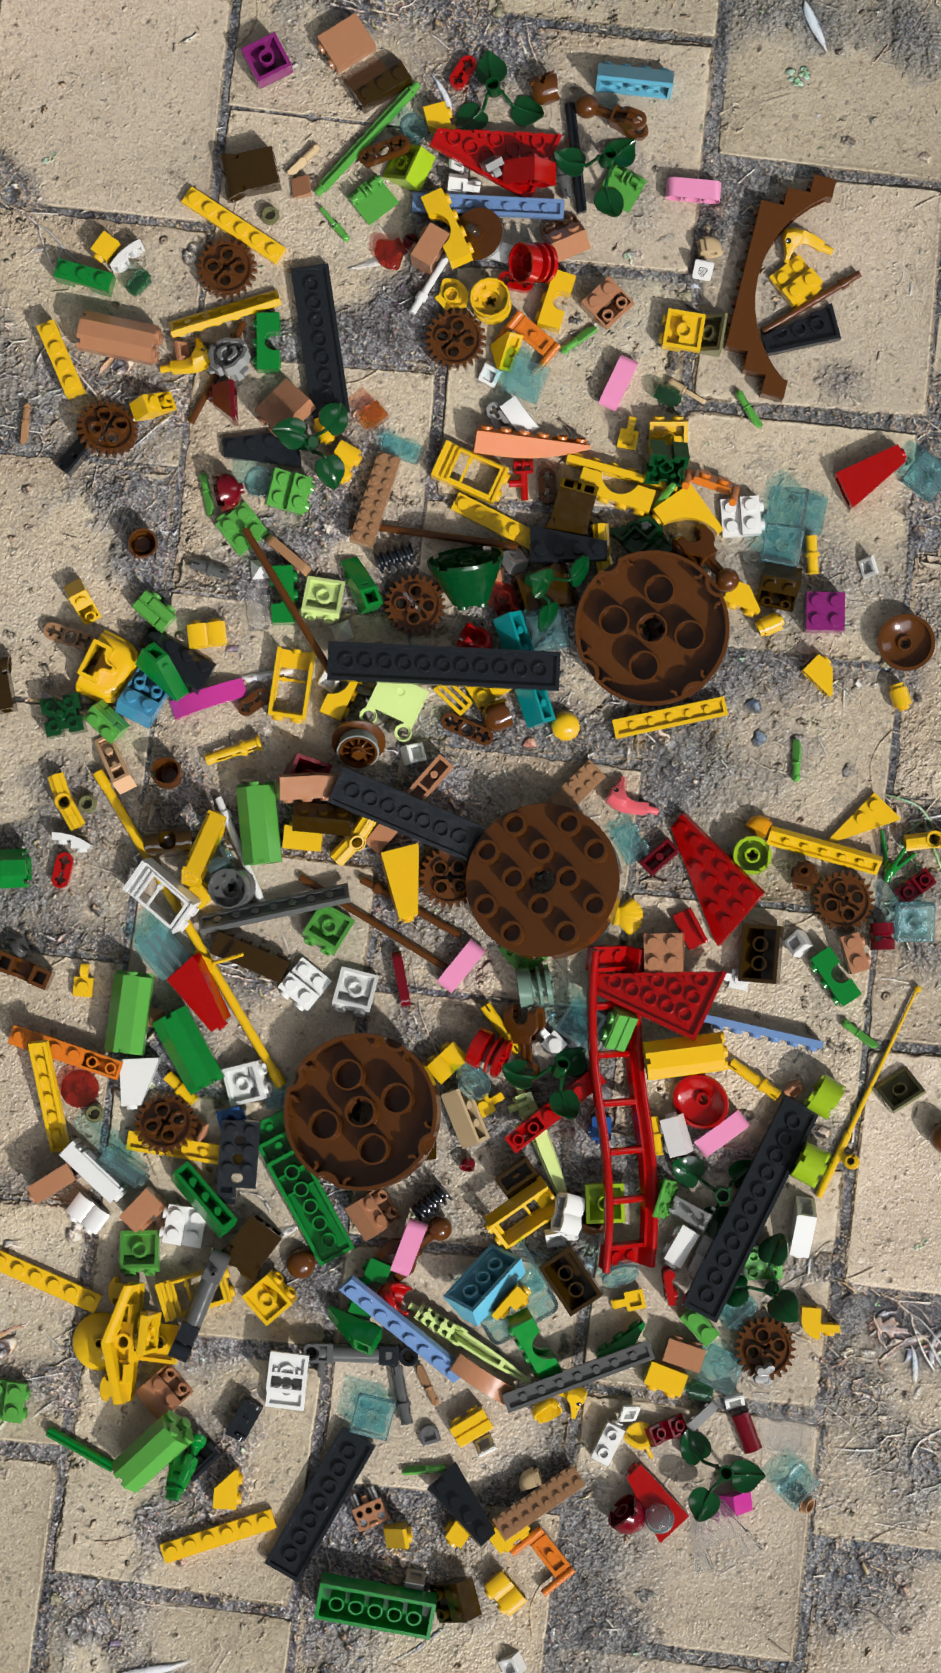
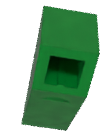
[340,557,383,615]
[135,642,189,702]
[328,1306,382,1356]
[595,1320,645,1358]

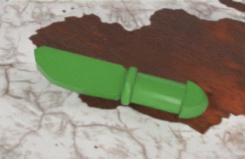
[319,206,350,242]
[560,326,597,354]
[735,390,763,428]
[199,473,214,516]
[651,482,677,509]
[791,738,802,782]
[841,1020,879,1049]
[402,1464,446,1475]

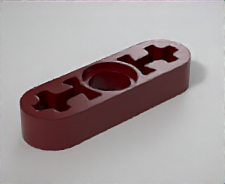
[392,951,411,1007]

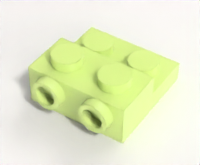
[301,576,345,624]

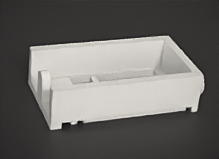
[122,857,202,934]
[60,1139,128,1203]

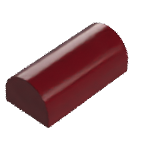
[639,837,681,877]
[730,1409,762,1454]

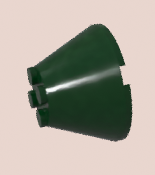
[427,546,504,611]

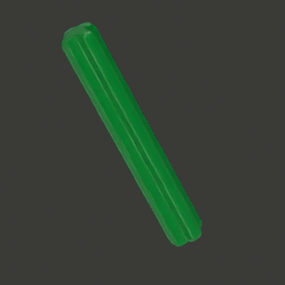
[46,1426,113,1472]

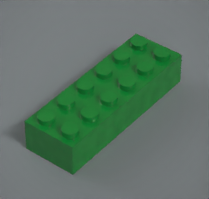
[314,1572,438,1640]

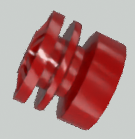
[508,242,558,283]
[465,1027,513,1078]

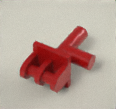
[509,459,533,501]

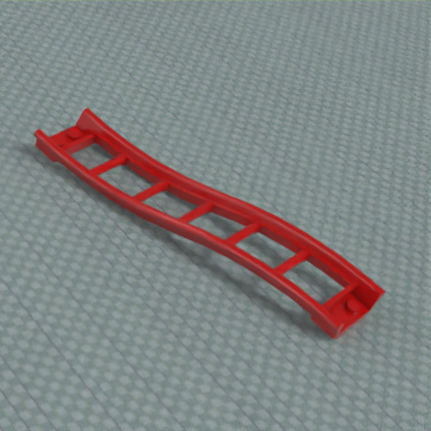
[585,945,658,1274]

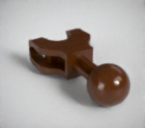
[575,94,649,141]
[672,524,739,592]
[504,1004,546,1082]
[376,1216,452,1282]

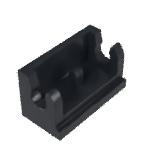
[55,437,92,478]
[224,1396,264,1442]
[191,1437,223,1482]

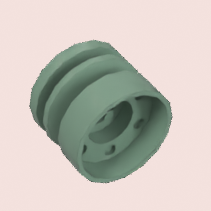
[515,964,555,1009]

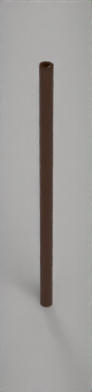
[348,519,519,551]
[242,527,328,673]
[298,874,448,971]

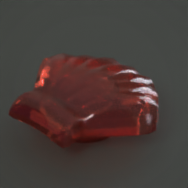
[374,237,408,270]
[487,582,519,616]

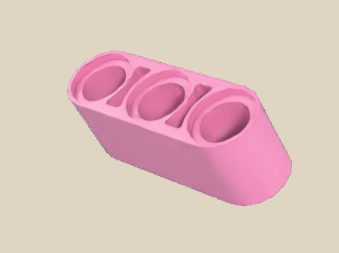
[665,177,721,204]
[598,354,639,412]
[436,938,486,993]
[694,1109,750,1157]
[390,1218,428,1277]

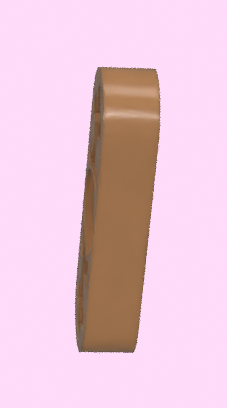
[264,533,312,577]
[43,622,97,652]

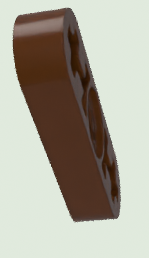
[358,135,411,168]
[441,713,493,746]

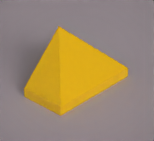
[490,331,523,372]

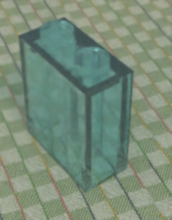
[133,921,193,982]
[96,1144,151,1188]

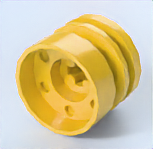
[470,278,512,325]

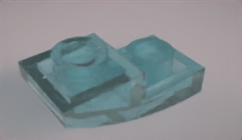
[379,434,423,465]

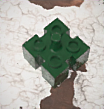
[642,439,690,487]
[39,692,88,739]

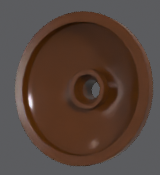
[877,614,935,671]

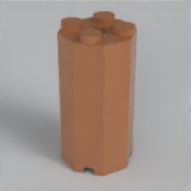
[76,310,164,366]

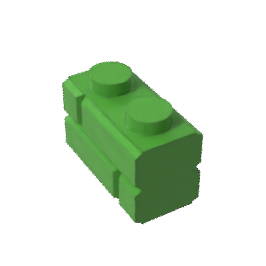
[132,590,177,634]
[83,699,130,744]
[599,1006,639,1052]
[678,1307,720,1347]

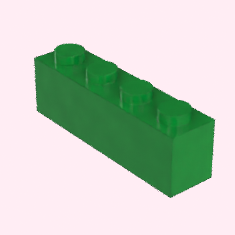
[171,1161,238,1238]

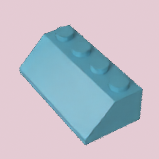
[595,62,674,100]
[443,1243,525,1326]

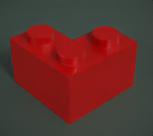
[503,153,556,188]

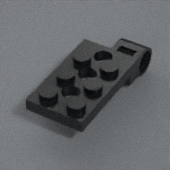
[216,1118,261,1204]

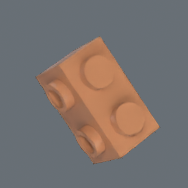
[837,932,871,974]
[661,1334,706,1373]

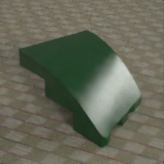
[609,515,674,554]

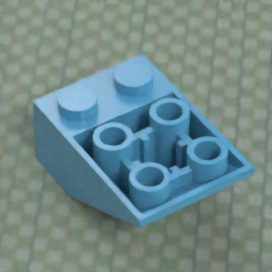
[115,668,168,729]

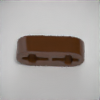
[538,467,556,505]
[238,688,270,717]

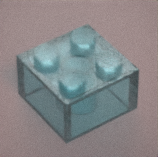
[501,353,552,405]
[553,997,607,1050]

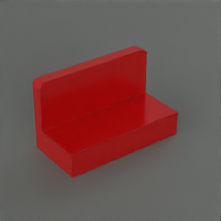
[672,907,708,951]

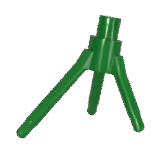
[880,829,916,883]

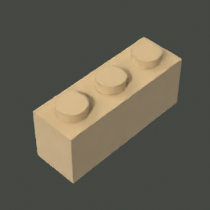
[441,1084,490,1149]

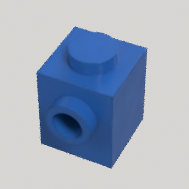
[216,1106,247,1131]
[587,1116,611,1144]

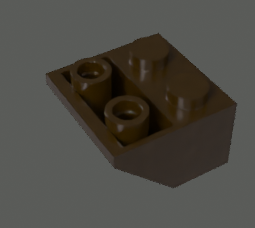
[756,561,802,612]
[494,1156,540,1199]
[430,1576,482,1623]

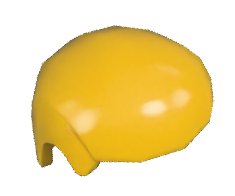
[550,711,580,741]
[531,1397,562,1423]

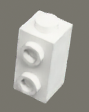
[659,1112,694,1158]
[662,1223,700,1269]
[590,1419,625,1466]

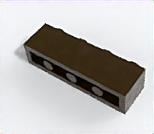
[209,930,290,983]

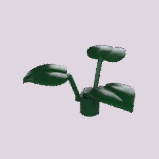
[455,50,544,130]
[554,138,636,218]
[271,403,348,490]
[524,554,590,632]
[502,1047,586,1120]
[672,1156,752,1239]
[726,1233,799,1323]
[680,1429,766,1522]

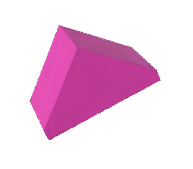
[715,1491,753,1517]

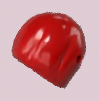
[456,622,492,649]
[377,1282,412,1317]

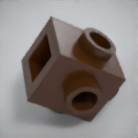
[790,861,820,893]

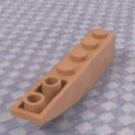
[366,754,454,854]
[276,772,339,803]

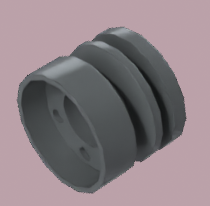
[208,867,256,909]

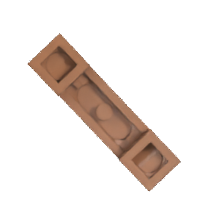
[449,1353,516,1406]

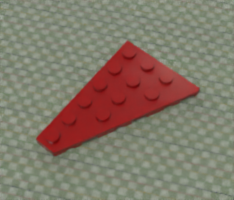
[428,128,562,198]
[671,813,766,946]
[597,971,727,1041]

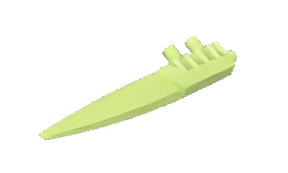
[507,1087,568,1196]
[408,1301,531,1384]

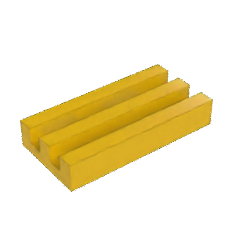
[433,686,474,717]

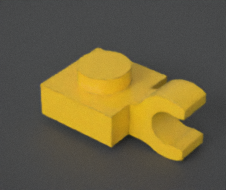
[617,416,639,451]
[72,963,94,998]
[475,1091,505,1119]
[610,1288,646,1312]

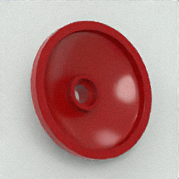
[673,1074,729,1130]

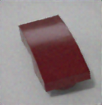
[892,867,937,907]
[644,1413,687,1447]

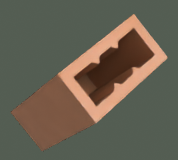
[316,13,376,74]
[254,378,316,437]
[27,1163,82,1204]

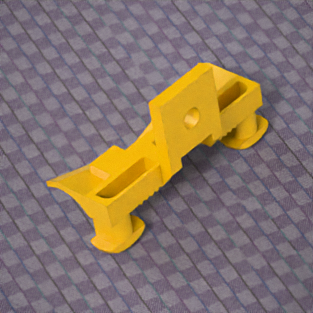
[100,1275,181,1405]

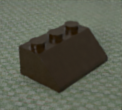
[344,52,412,114]
[292,800,353,836]
[738,923,784,985]
[538,1243,603,1317]

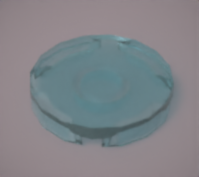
[456,1064,491,1101]
[601,1260,639,1288]

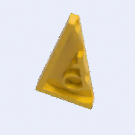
[827,792,901,843]

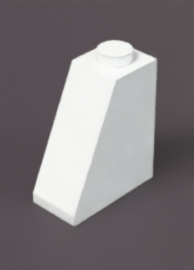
[120,1057,160,1110]
[788,1196,817,1258]

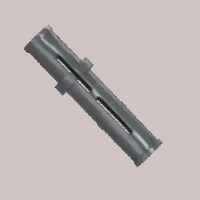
[390,1365,413,1425]

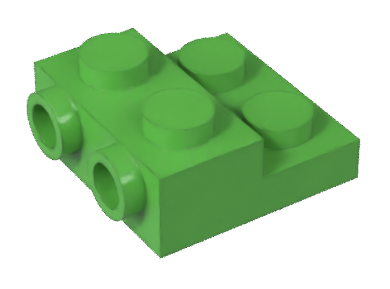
[264,467,315,516]
[215,501,270,556]
[301,906,355,956]
[119,1230,160,1276]
[0,1378,31,1424]

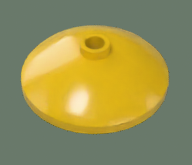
[72,1312,128,1371]

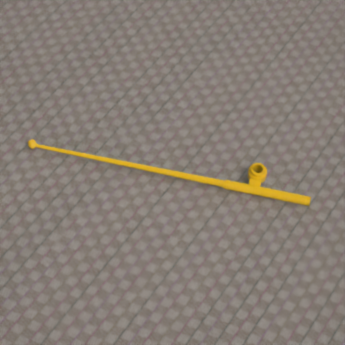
[815,986,922,1199]

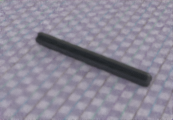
[565,102,587,214]

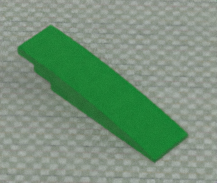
[259,1109,355,1266]

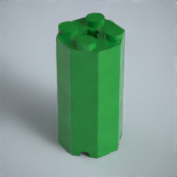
[0,848,32,889]
[152,1005,225,1095]

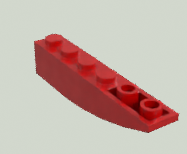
[504,1068,607,1153]

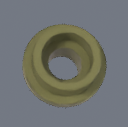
[260,206,279,225]
[78,794,97,813]
[85,1103,105,1123]

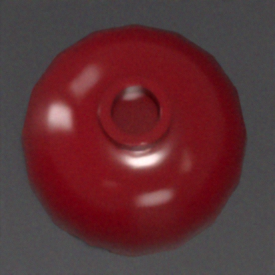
[212,473,244,512]
[608,1494,647,1535]

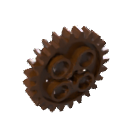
[196,237,258,300]
[425,308,486,371]
[76,400,139,459]
[384,574,446,637]
[418,849,468,909]
[812,870,875,933]
[134,1093,197,1156]
[733,1317,796,1380]

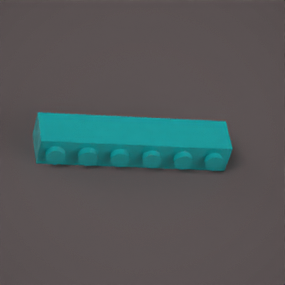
[493,611,556,729]

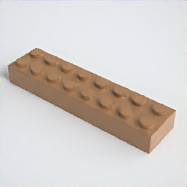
[349,451,401,549]
[545,760,606,809]
[491,1465,586,1542]

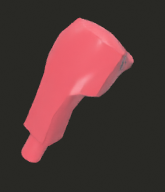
[605,776,659,816]

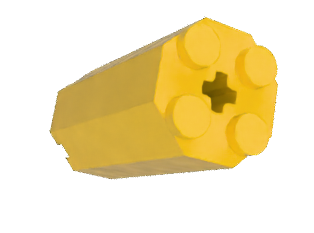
[642,1031,729,1080]

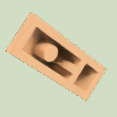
[94,737,137,794]

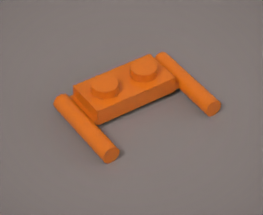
[494,310,561,376]
[682,469,740,506]
[510,1526,576,1597]

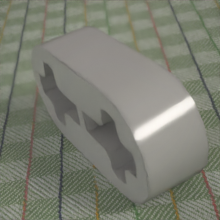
[486,402,512,431]
[686,1399,719,1432]

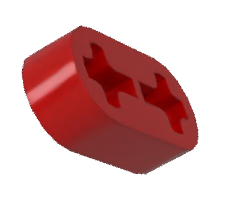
[449,55,476,91]
[498,271,534,293]
[51,852,74,888]

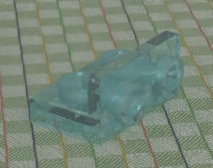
[796,491,828,536]
[610,820,650,865]
[206,845,235,875]
[719,1295,759,1332]
[773,1462,821,1511]

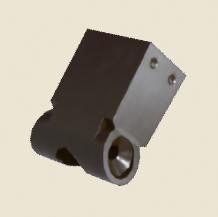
[219,146,282,203]
[544,477,599,537]
[511,562,578,616]
[0,654,18,714]
[143,827,193,859]
[221,1212,284,1285]

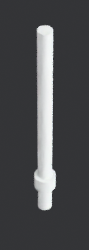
[409,252,448,315]
[215,796,265,902]

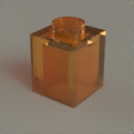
[359,400,389,432]

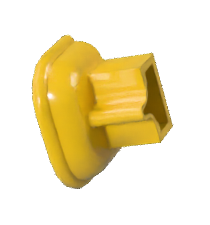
[75,630,139,703]

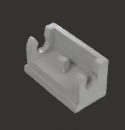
[669,1196,713,1232]

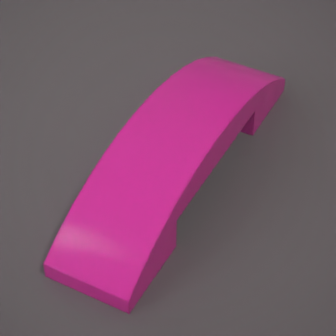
[169,678,248,720]

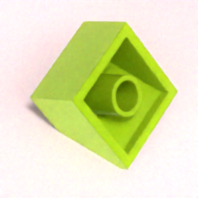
[382,144,436,191]
[584,1182,625,1224]

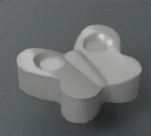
[753,1363,775,1386]

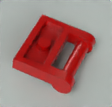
[661,1266,679,1306]

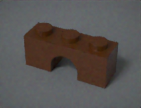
[0,950,56,990]

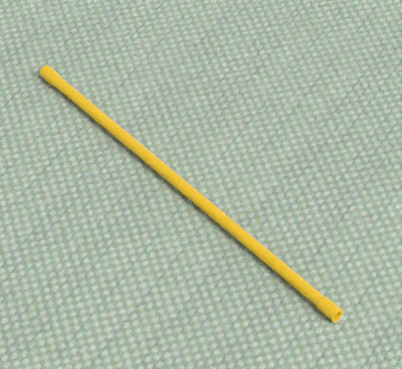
[93,769,287,1088]

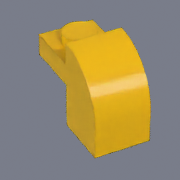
[799,1305,840,1340]

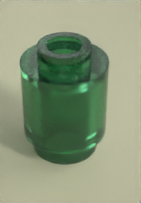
[124,269,152,297]
[653,384,682,408]
[685,1379,714,1402]

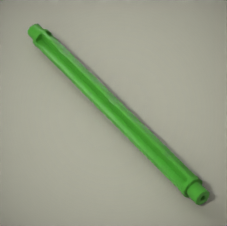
[313,81,421,197]

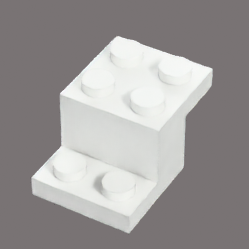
[265,1350,310,1411]

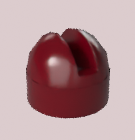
[403,233,418,250]
[459,1156,475,1172]

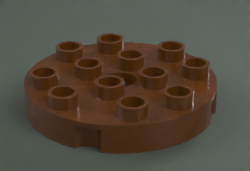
[575,550,730,706]
[466,803,622,960]
[284,1033,441,1191]

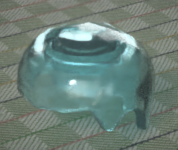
[399,113,428,144]
[244,466,272,498]
[644,1503,675,1534]

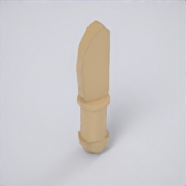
[286,144,320,175]
[668,378,706,404]

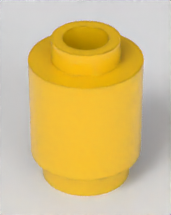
[314,418,338,445]
[755,612,785,637]
[888,682,912,712]

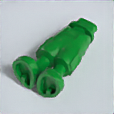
[165,1433,207,1502]

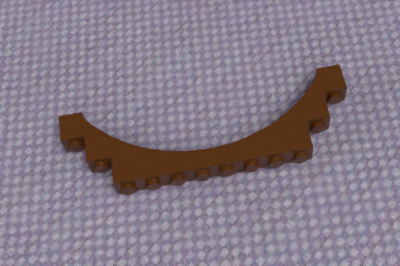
[723,174,836,402]

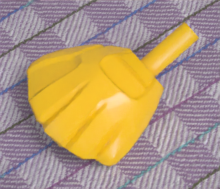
[623,1421,654,1459]

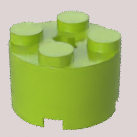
[731,836,772,875]
[803,1074,846,1120]
[790,1142,831,1188]

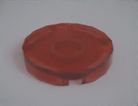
[61,1069,100,1108]

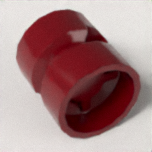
[869,922,895,950]

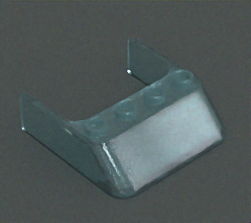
[455,1239,558,1345]

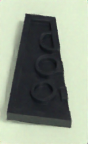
[762,303,841,356]
[222,432,302,468]
[530,525,607,563]
[140,627,217,695]
[427,1461,495,1548]

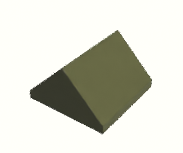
[692,313,728,357]
[874,1067,927,1113]

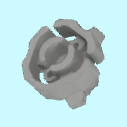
[208,337,251,381]

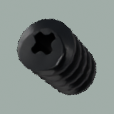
[373,540,415,574]
[410,1183,453,1222]

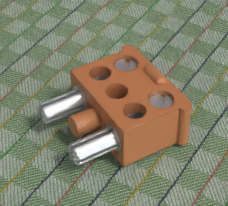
[349,1486,391,1532]

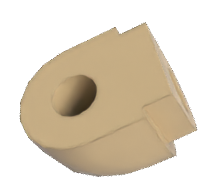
[697,236,723,259]
[519,1467,544,1492]

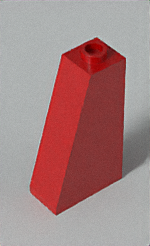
[833,444,907,510]
[167,952,231,1032]
[626,1461,689,1543]

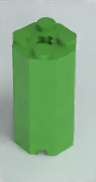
[236,781,283,866]
[104,969,155,1055]
[111,1410,194,1493]

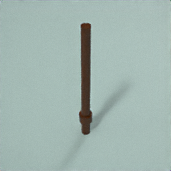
[760,270,862,335]
[187,321,247,425]
[359,876,463,939]

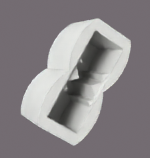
[65,1191,112,1235]
[551,1192,585,1236]

